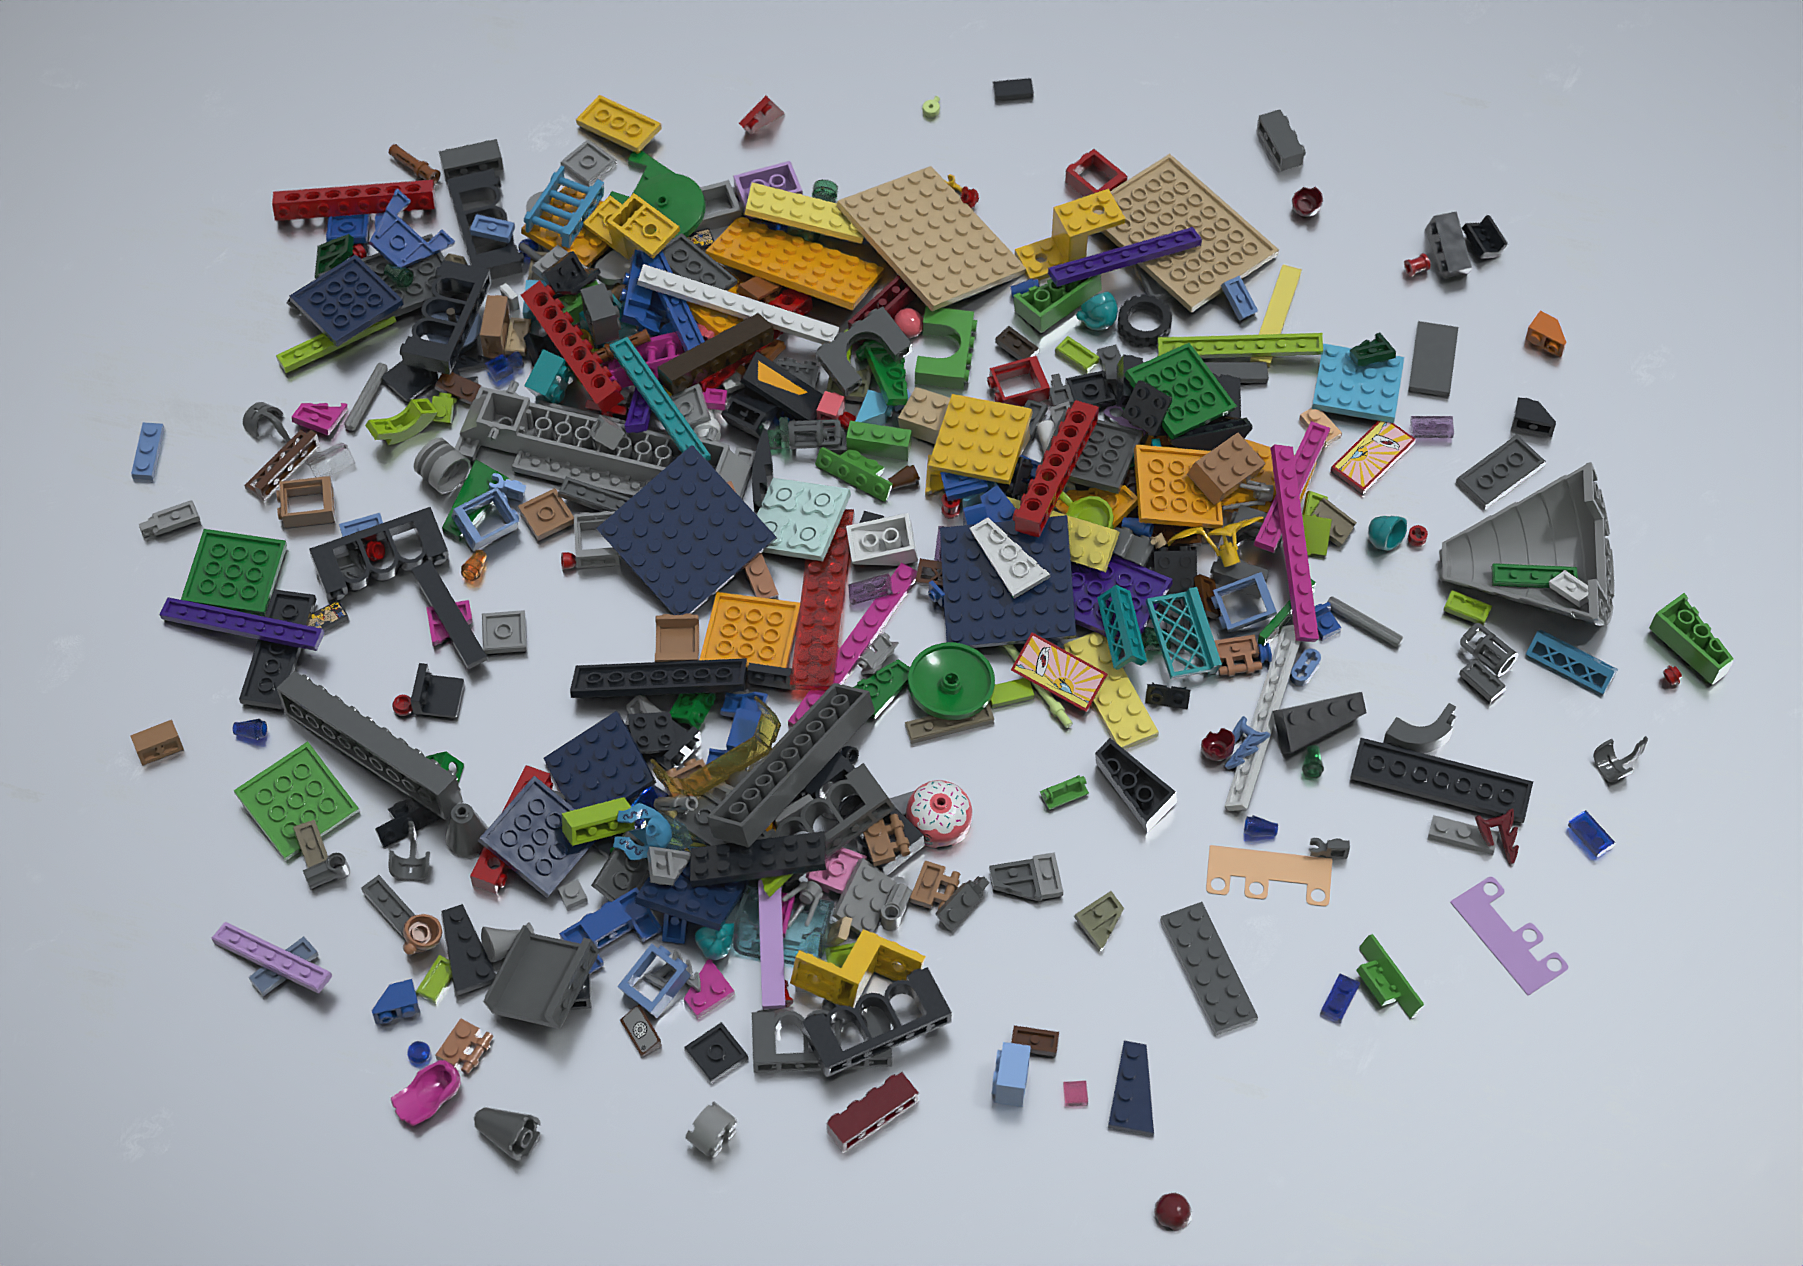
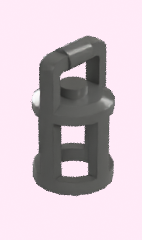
[789,419,842,450]
[1460,623,1518,677]

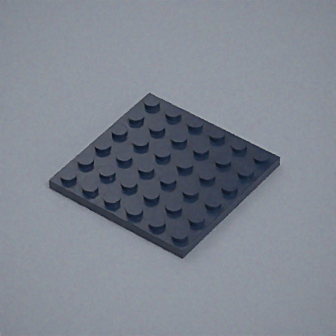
[596,445,777,615]
[940,515,1077,648]

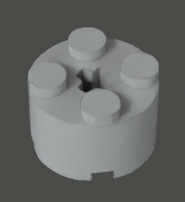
[685,1101,738,1158]

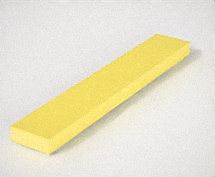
[1250,264,1302,367]

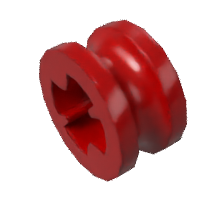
[1408,525,1428,547]

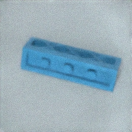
[1526,630,1618,694]

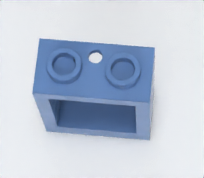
[451,487,519,551]
[1211,572,1277,633]
[617,943,691,1018]

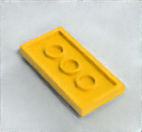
[576,95,662,154]

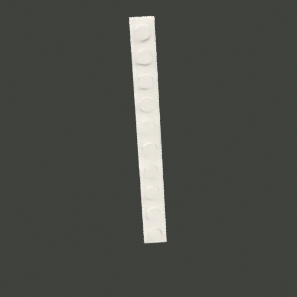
[637,264,839,344]
[1224,625,1301,811]

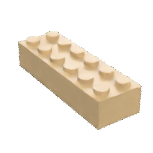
[898,387,1030,457]

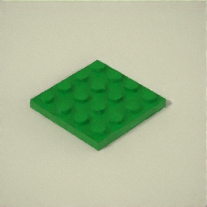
[1124,343,1237,440]
[181,529,287,616]

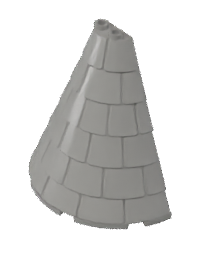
[1439,462,1615,626]

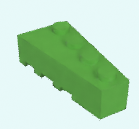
[1013,274,1102,333]
[1649,593,1734,685]

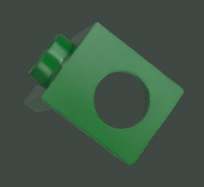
[426,751,464,782]

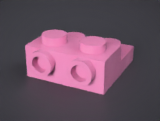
[806,847,867,894]

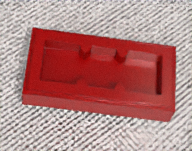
[586,399,629,417]

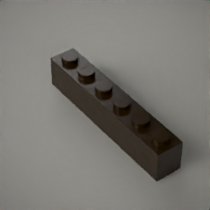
[657,313,774,396]

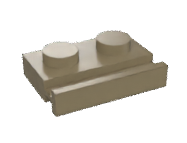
[1310,497,1357,547]

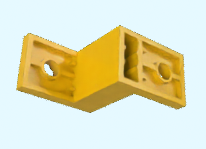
[1014,189,1125,281]
[583,193,680,260]
[790,929,926,1008]

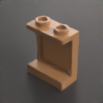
[655,613,699,662]

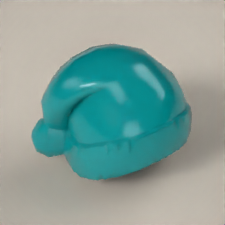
[1076,292,1118,331]
[1368,515,1407,551]
[695,923,735,960]

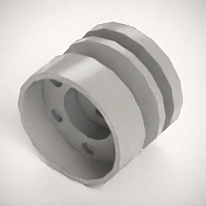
[413,438,470,494]

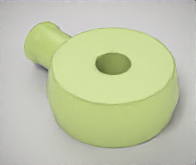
[922,96,940,118]

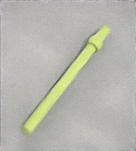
[1003,644,1073,728]

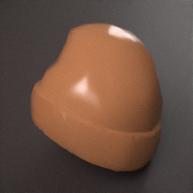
[403,914,442,955]

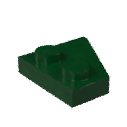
[314,234,354,279]
[1350,332,1396,366]

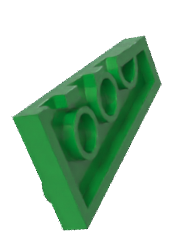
[864,345,908,406]
[442,459,510,542]

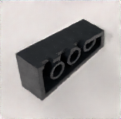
[1273,692,1367,754]
[1095,738,1177,832]

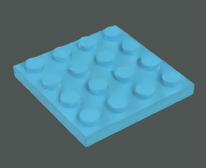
[1312,343,1405,423]

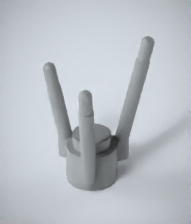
[1222,480,1274,510]
[782,881,823,929]

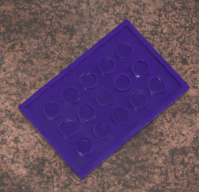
[1071,554,1173,641]

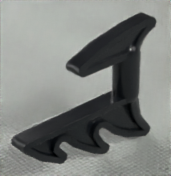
[452,355,495,383]

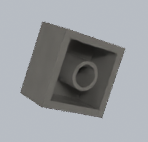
[580,283,621,345]

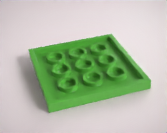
[234,741,359,861]

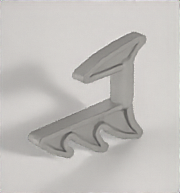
[644,948,701,992]

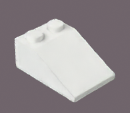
[846,513,918,566]

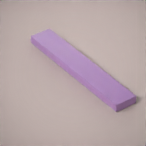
[758,880,785,1009]
[211,922,333,994]

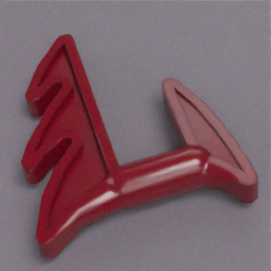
[1475,808,1519,864]

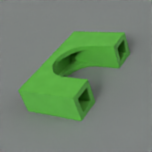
[915,306,978,390]

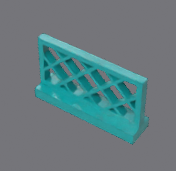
[1145,587,1222,679]

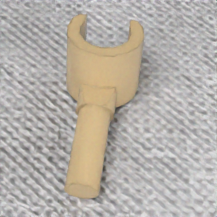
[1150,533,1167,548]

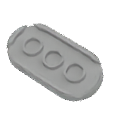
[595,249,642,285]

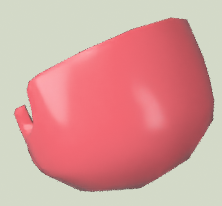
[893,308,923,339]

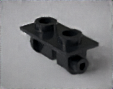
[1005,456,1033,501]
[1145,682,1191,709]

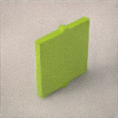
[1302,514,1332,556]

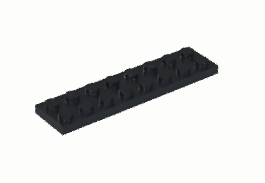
[570,658,748,699]
[1350,738,1534,823]

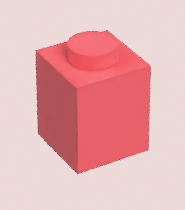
[816,391,845,427]

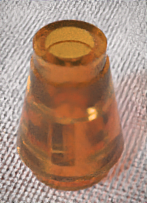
[461,550,487,581]

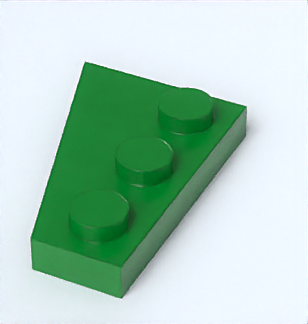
[854,659,910,719]

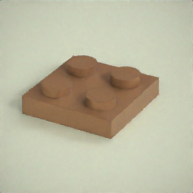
[518,488,574,541]

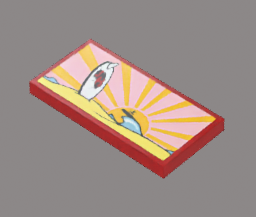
[1330,421,1416,494]
[1011,632,1108,712]

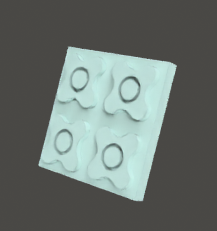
[757,478,851,561]

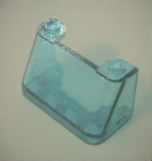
[733,886,835,965]

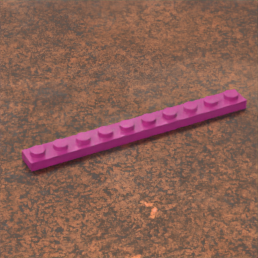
[1270,444,1319,642]
[788,563,917,727]

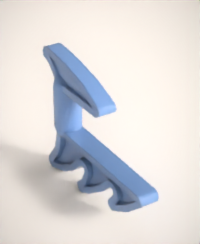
[1225,716,1271,770]

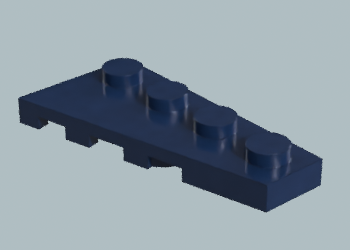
[1108,1040,1154,1137]

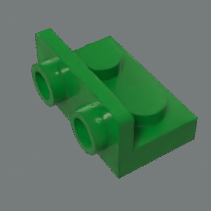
[669,693,716,730]

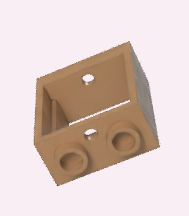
[480,295,511,360]
[276,476,335,528]

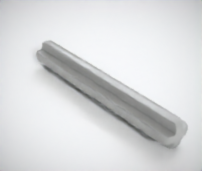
[344,362,388,431]
[1327,596,1403,647]

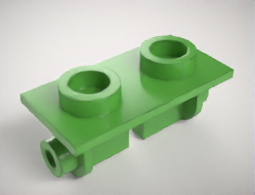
[1040,775,1089,810]

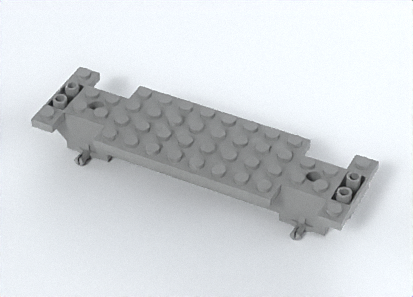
[455,380,756,499]

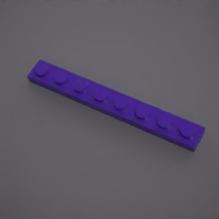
[1048,227,1202,286]
[159,597,325,651]

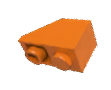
[1525,311,1567,357]

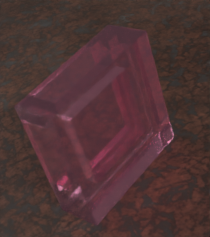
[1063,1081,1088,1106]

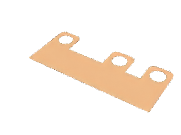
[1206,845,1332,906]

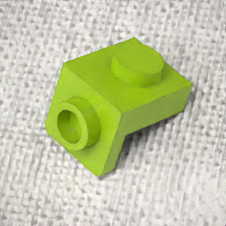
[432,393,457,423]

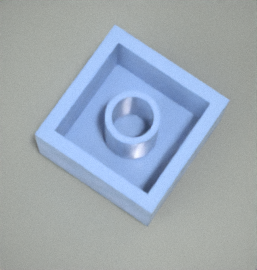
[992,1042,1031,1107]

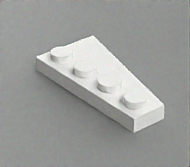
[970,518,1051,599]

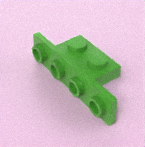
[815,447,892,502]
[1356,934,1424,1018]

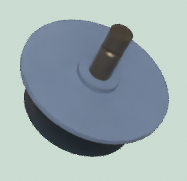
[426,308,482,354]

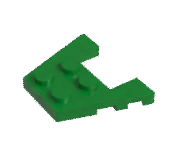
[609,151,674,205]

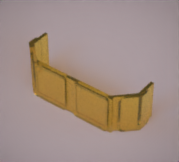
[650,696,781,797]

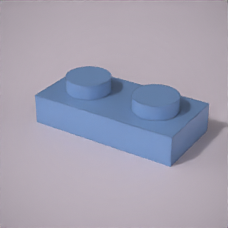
[470,214,515,243]
[1221,275,1258,321]
[339,513,383,537]

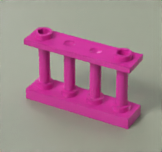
[602,332,684,388]

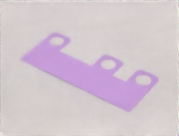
[1450,877,1568,995]

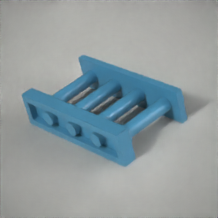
[524,166,604,248]

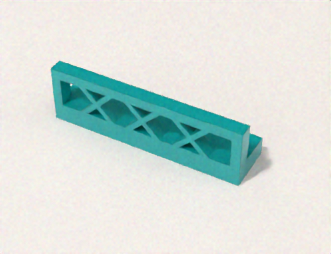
[1097,585,1147,670]

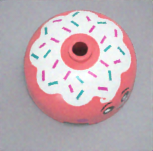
[905,780,973,848]

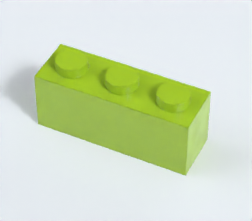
[562,797,635,846]

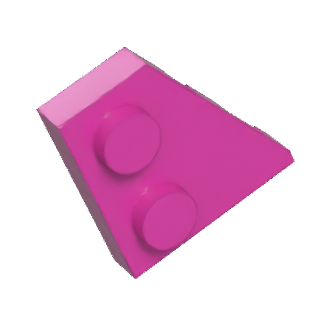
[684,959,735,1019]

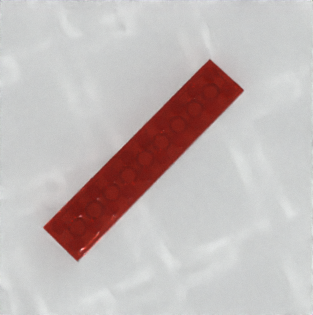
[790,509,855,690]

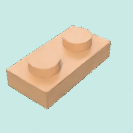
[1299,408,1342,447]

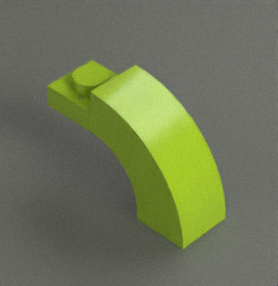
[365,398,438,445]

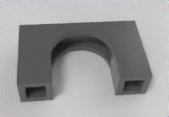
[816,307,912,397]
[1210,505,1283,598]

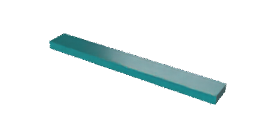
[609,337,711,461]

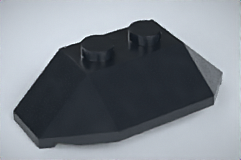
[1166,417,1253,451]

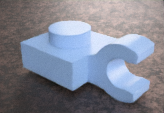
[488,473,526,502]

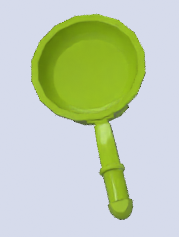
[1059,491,1114,529]

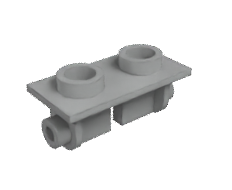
[858,632,899,674]

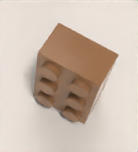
[1187,433,1266,506]

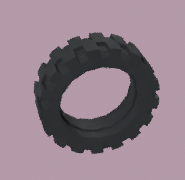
[1118,294,1172,347]

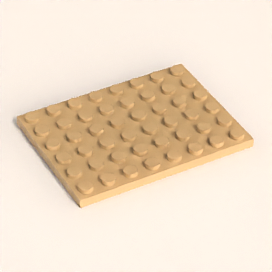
[1094,154,1279,312]
[836,166,1026,311]

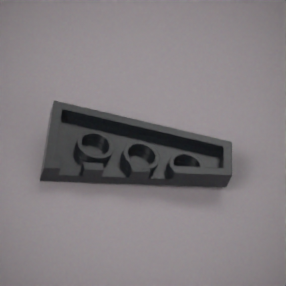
[441,904,496,996]

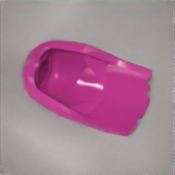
[391,1060,461,1126]

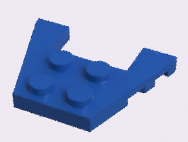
[369,188,455,271]

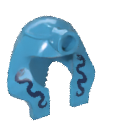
[613,803,672,860]

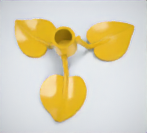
[1167,517,1264,567]

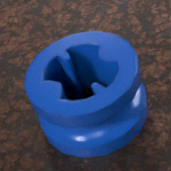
[1258,643,1272,663]

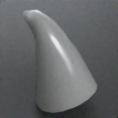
[481,922,534,963]

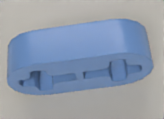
[1290,649,1321,686]

